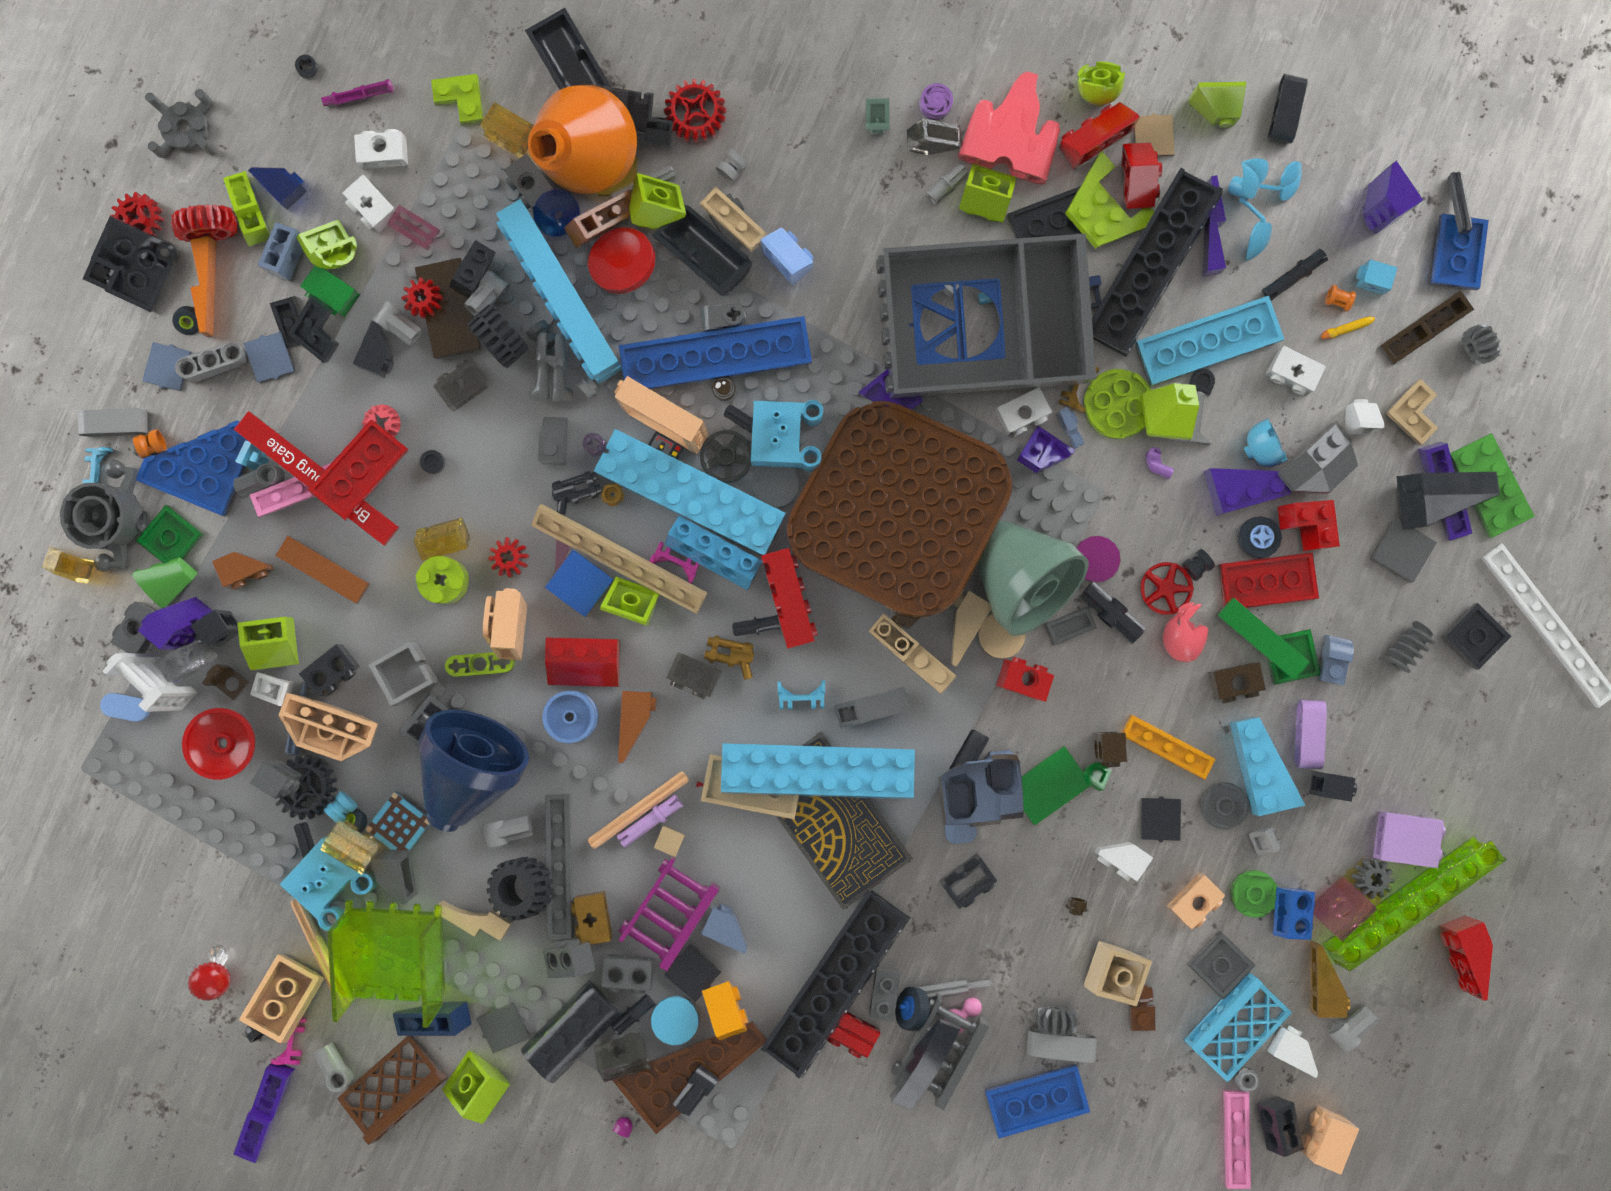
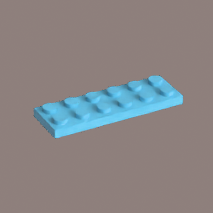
[1135,296,1284,386]

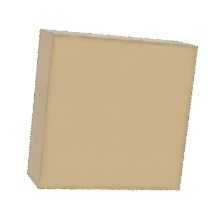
[654,825,685,857]

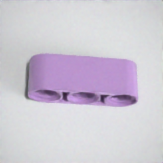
[1295,700,1327,769]

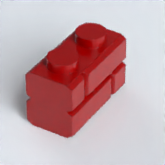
[828,1012,881,1058]

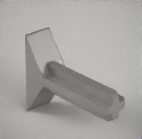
[1172,391,1212,446]

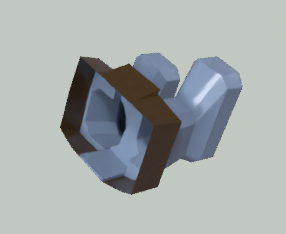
[939,749,1024,844]

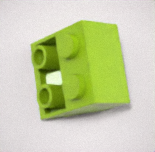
[237,617,299,670]

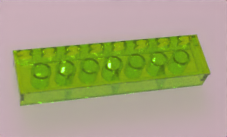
[1322,836,1507,972]

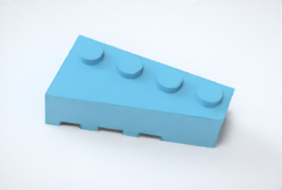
[1229,717,1305,816]

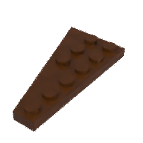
[611,1021,767,1134]

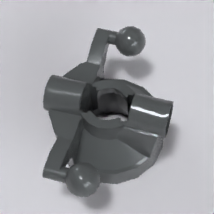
[60,460,148,572]

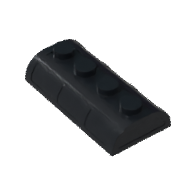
[525,8,611,90]
[652,205,752,296]
[521,979,622,1083]

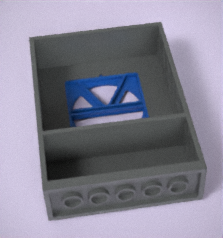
[876,234,1096,398]

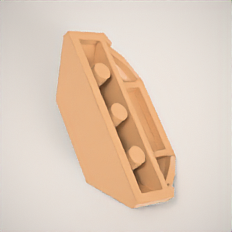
[278,693,378,761]

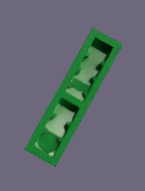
[1217,597,1310,680]

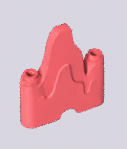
[958,72,1060,185]

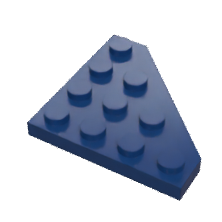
[136,420,248,516]

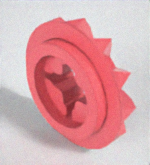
[362,404,401,437]

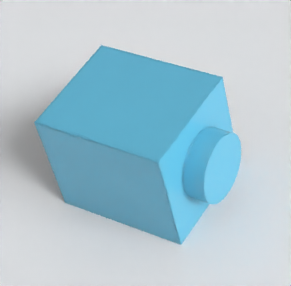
[1356,259,1398,295]

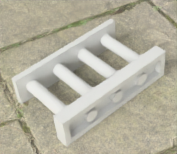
[102,653,198,712]

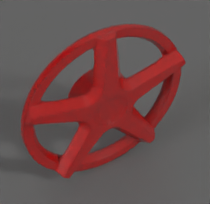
[1140,562,1194,615]

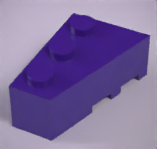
[1203,468,1291,516]
[138,597,212,651]

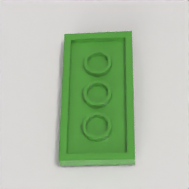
[1450,433,1535,538]

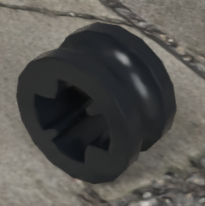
[295,54,318,79]

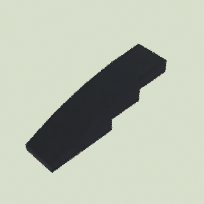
[890,1018,960,1109]

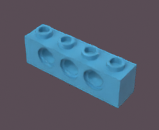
[665,515,762,590]

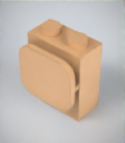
[483,588,527,660]

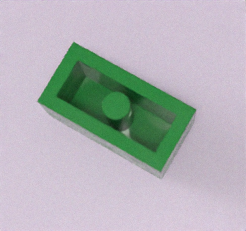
[300,265,361,317]

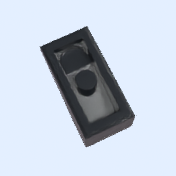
[269,296,300,348]

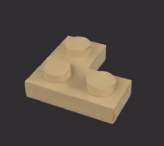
[1385,379,1438,446]

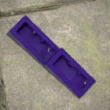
[1202,175,1226,277]
[1418,442,1473,541]
[233,1063,295,1163]

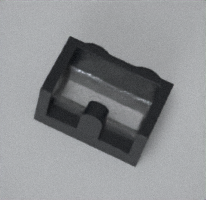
[939,853,997,909]

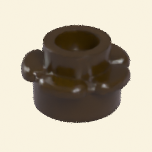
[1065,897,1089,916]

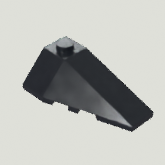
[1396,472,1500,530]

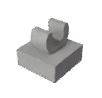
[1249,827,1281,856]

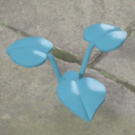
[1228,158,1302,260]

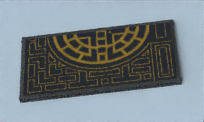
[776,732,913,910]

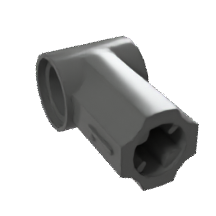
[233,464,285,499]

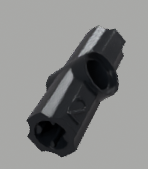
[1079,581,1146,644]

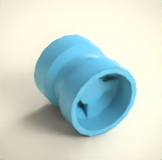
[324,791,358,825]

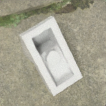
[250,672,294,706]

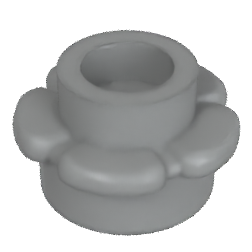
[576,377,597,399]
[1235,1068,1259,1092]

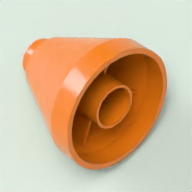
[528,85,637,194]

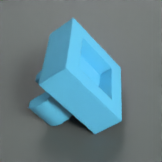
[235,440,269,470]

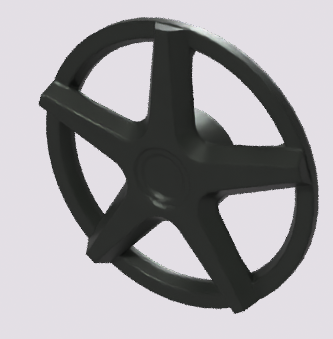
[700,430,751,483]

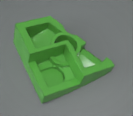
[131,557,198,609]

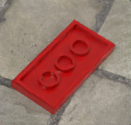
[308,419,409,521]
[1218,552,1319,608]

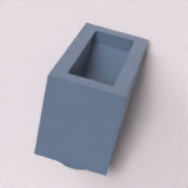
[701,904,748,954]

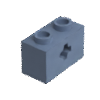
[258,222,303,281]

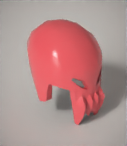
[1163,602,1208,663]

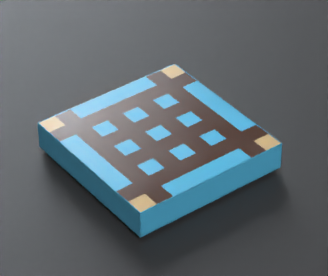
[365,791,430,851]

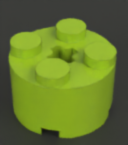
[416,556,469,605]

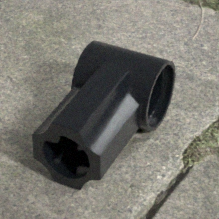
[673,1064,719,1116]

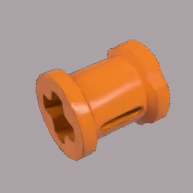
[1325,284,1356,312]

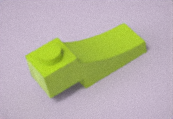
[223,171,270,247]

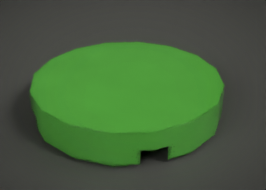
[1230,870,1278,918]

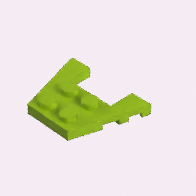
[1065,151,1154,249]

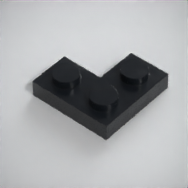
[288,296,339,363]

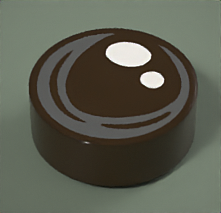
[712,377,736,401]

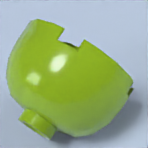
[1077,61,1125,107]

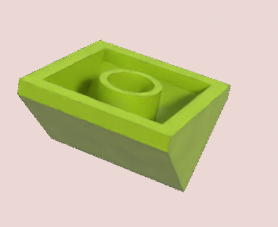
[600,576,660,626]

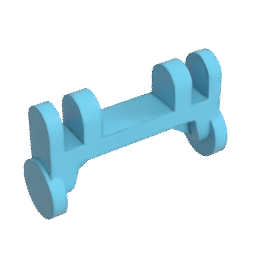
[83,447,113,483]
[778,680,825,710]

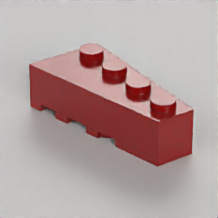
[761,548,818,649]

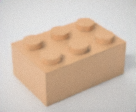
[239,954,325,1043]

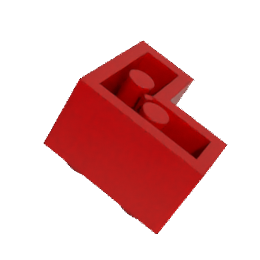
[1121,142,1162,209]
[1277,500,1340,551]

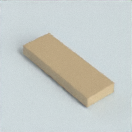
[700,186,767,253]

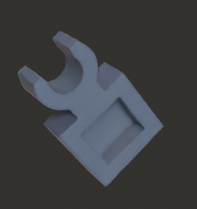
[1055,407,1085,449]

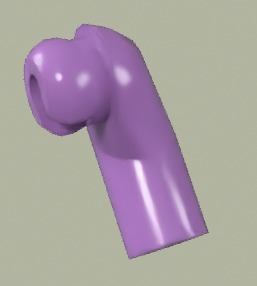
[1146,447,1174,479]

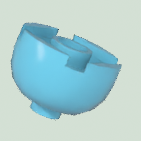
[1244,418,1288,467]

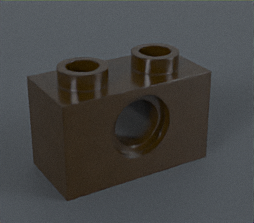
[1208,662,1266,703]

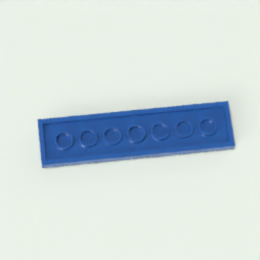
[619,316,812,389]

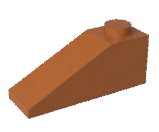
[564,190,631,248]
[618,691,657,763]

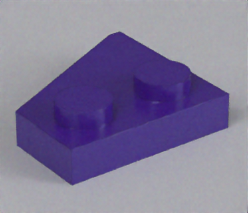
[1017,426,1075,473]

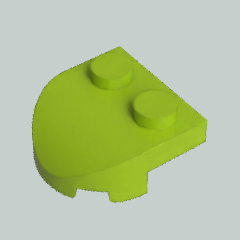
[296,219,357,269]

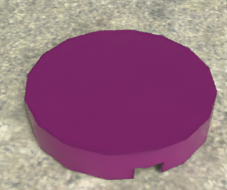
[1076,536,1121,583]

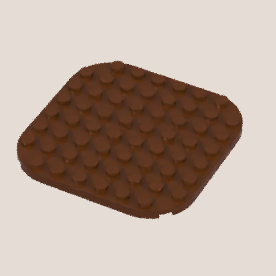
[787,401,1012,617]

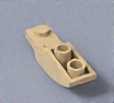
[868,613,957,695]

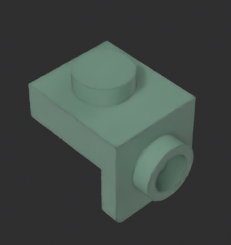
[866,98,890,134]

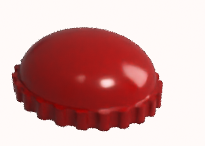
[188,962,231,1001]

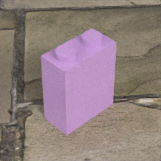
[1373,811,1445,868]

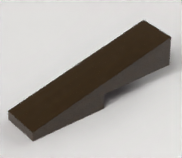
[1380,291,1475,364]

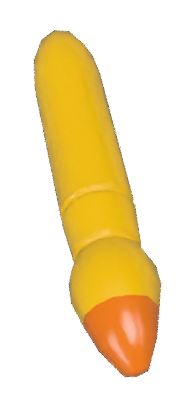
[1321,316,1375,339]

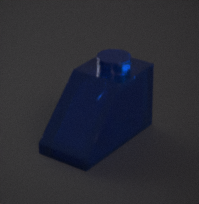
[248,167,307,210]

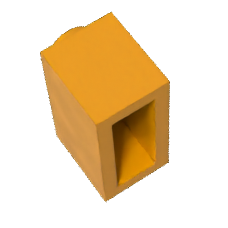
[702,981,749,1040]

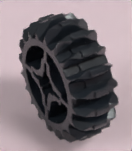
[276,755,338,820]

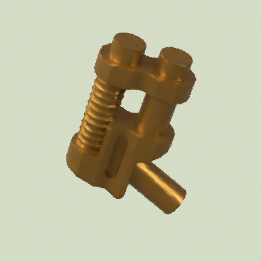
[704,635,754,680]

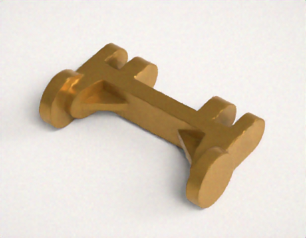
[1058,366,1100,413]

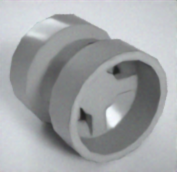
[715,149,747,182]

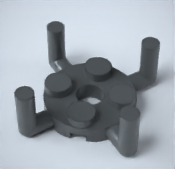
[145,89,215,158]

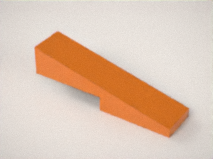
[190,236,217,337]

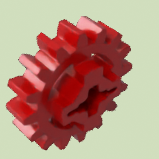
[109,192,164,236]

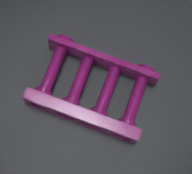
[618,856,720,971]

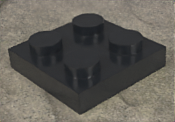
[1442,603,1512,670]

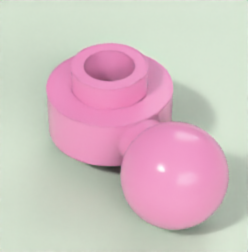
[942,998,982,1034]

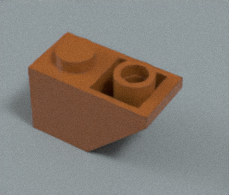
[212,552,274,590]

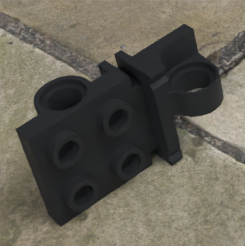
[594,85,673,146]

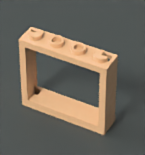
[614,376,709,455]

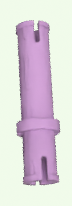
[617,794,683,848]

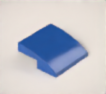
[545,550,613,617]

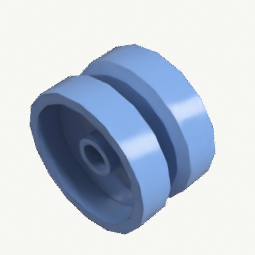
[542,690,599,744]

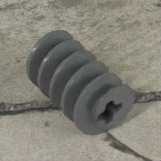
[1383,621,1435,673]

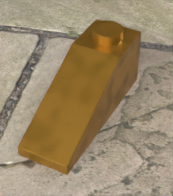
[1310,941,1350,1018]

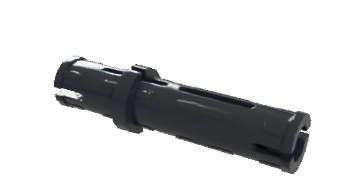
[1262,248,1328,301]

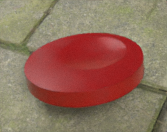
[588,227,655,294]

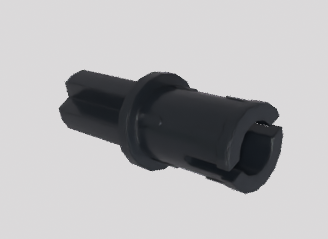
[732,615,780,636]
[611,993,656,1035]

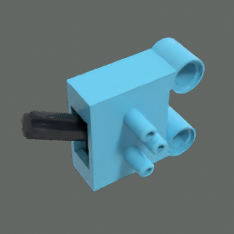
[723,400,823,472]
[280,822,378,931]

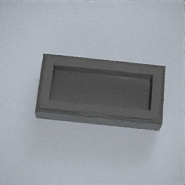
[1044,607,1097,646]

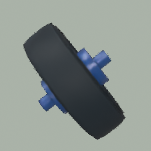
[895,987,930,1031]

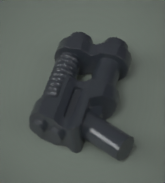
[552,470,603,516]

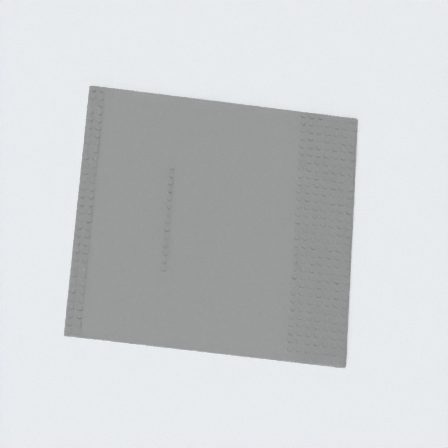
[81,127,1104,1148]

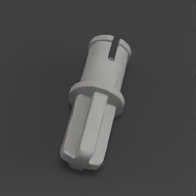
[926,163,968,204]

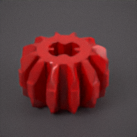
[401,277,443,319]
[488,537,529,578]

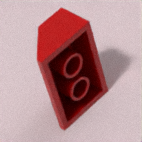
[1058,102,1140,170]
[545,637,620,687]

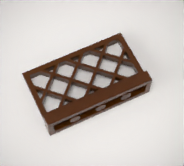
[337,1036,448,1145]

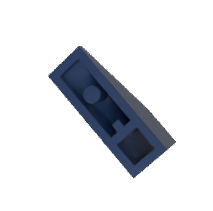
[393,1001,472,1036]

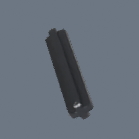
[1448,172,1473,235]

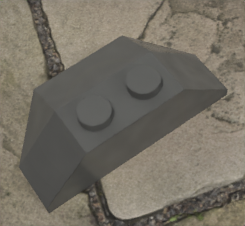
[1277,421,1358,494]

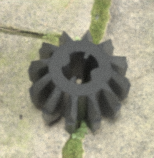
[1461,323,1502,365]
[1351,858,1395,899]
[1036,1005,1077,1035]

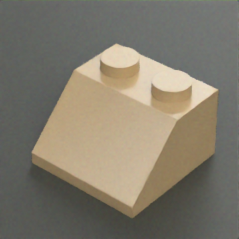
[1083,941,1152,1006]

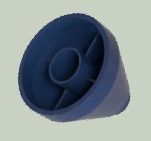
[419,710,529,832]

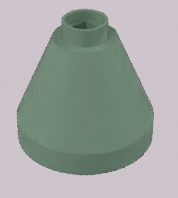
[977,521,1089,636]

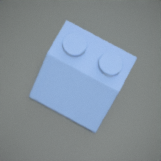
[761,228,814,286]

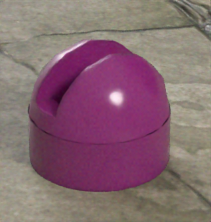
[612,1117,633,1138]

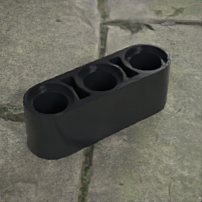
[1268,73,1308,144]

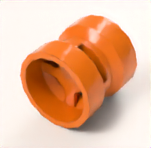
[133,429,167,459]

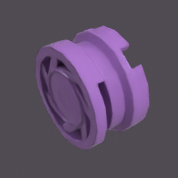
[919,83,953,120]

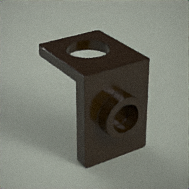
[202,664,249,700]

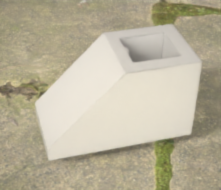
[1094,842,1153,881]

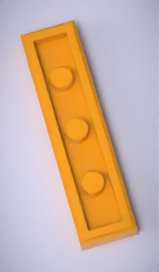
[1122,715,1216,780]

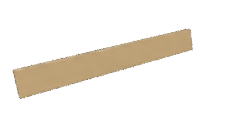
[531,504,707,614]

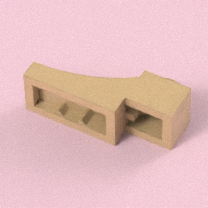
[434,900,514,941]

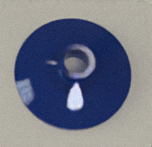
[533,189,580,237]

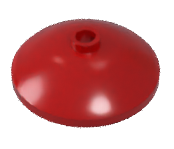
[182,708,256,780]

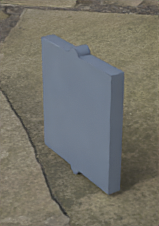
[243,332,295,383]
[142,342,191,391]

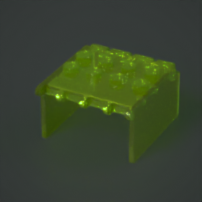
[327,900,445,1028]

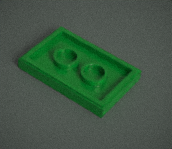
[1021,746,1090,826]

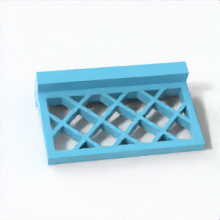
[1184,972,1292,1082]

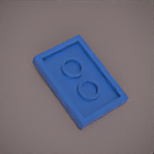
[1430,213,1489,290]

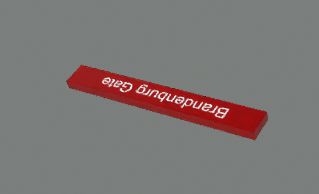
[234,411,400,546]

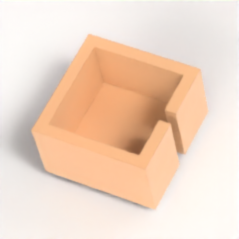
[1301,1106,1359,1175]

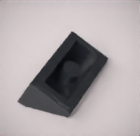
[949,729,989,769]

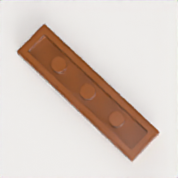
[275,535,370,604]

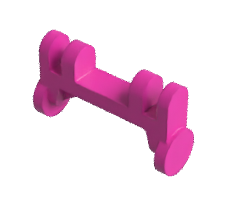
[650,542,700,584]
[271,1018,306,1065]

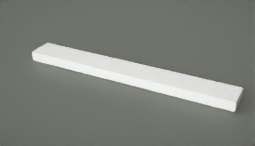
[1481,543,1611,708]

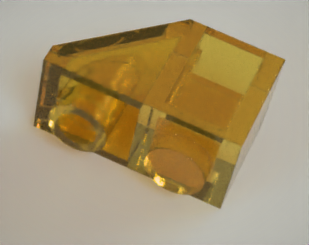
[41,545,94,583]

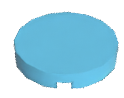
[651,996,699,1045]

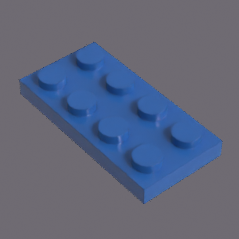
[985,1064,1090,1139]

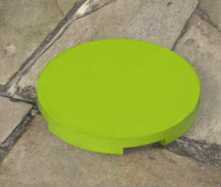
[1083,369,1151,439]

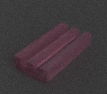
[387,205,440,251]

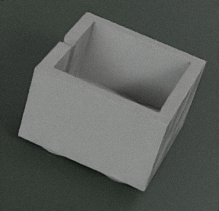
[368,641,439,706]

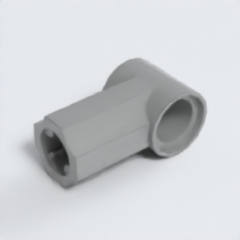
[464,270,511,316]
[372,301,423,346]
[482,815,533,849]
[1328,1005,1379,1053]
[313,1042,354,1092]

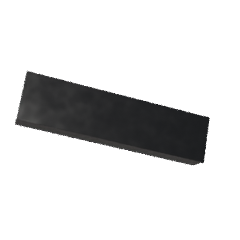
[1092,168,1223,358]
[761,890,911,1079]

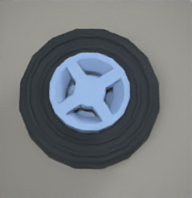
[1238,516,1282,559]

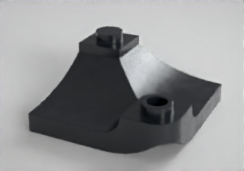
[82,215,177,312]

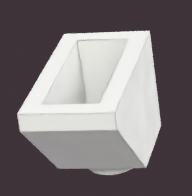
[1345,399,1384,435]
[1267,1025,1318,1078]

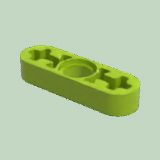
[445,652,516,677]

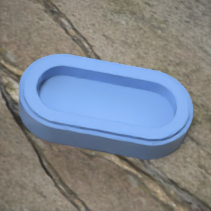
[100,693,150,721]

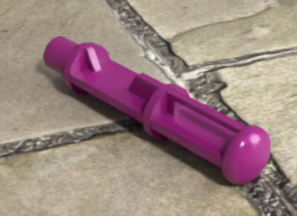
[321,79,393,107]

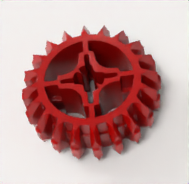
[664,78,727,143]
[171,204,238,242]

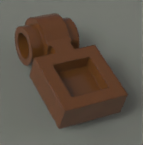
[1129,985,1156,1031]

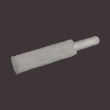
[918,980,991,999]

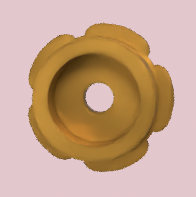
[601,483,624,506]

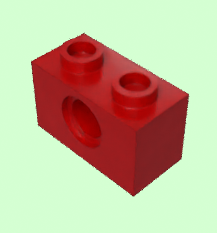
[996,657,1055,702]

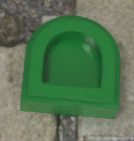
[1084,762,1112,792]

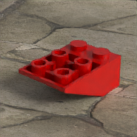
[1439,915,1493,1001]

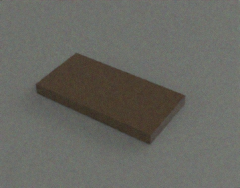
[415,258,481,360]

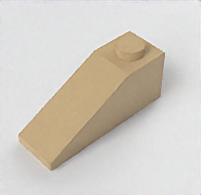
[951,591,991,667]

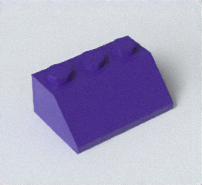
[1363,160,1423,235]

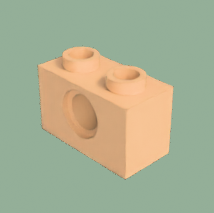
[1167,872,1225,929]

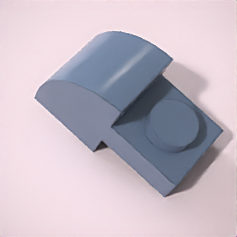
[1319,635,1354,686]

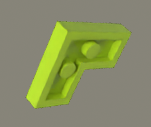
[431,74,484,125]

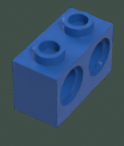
[1273,887,1315,940]

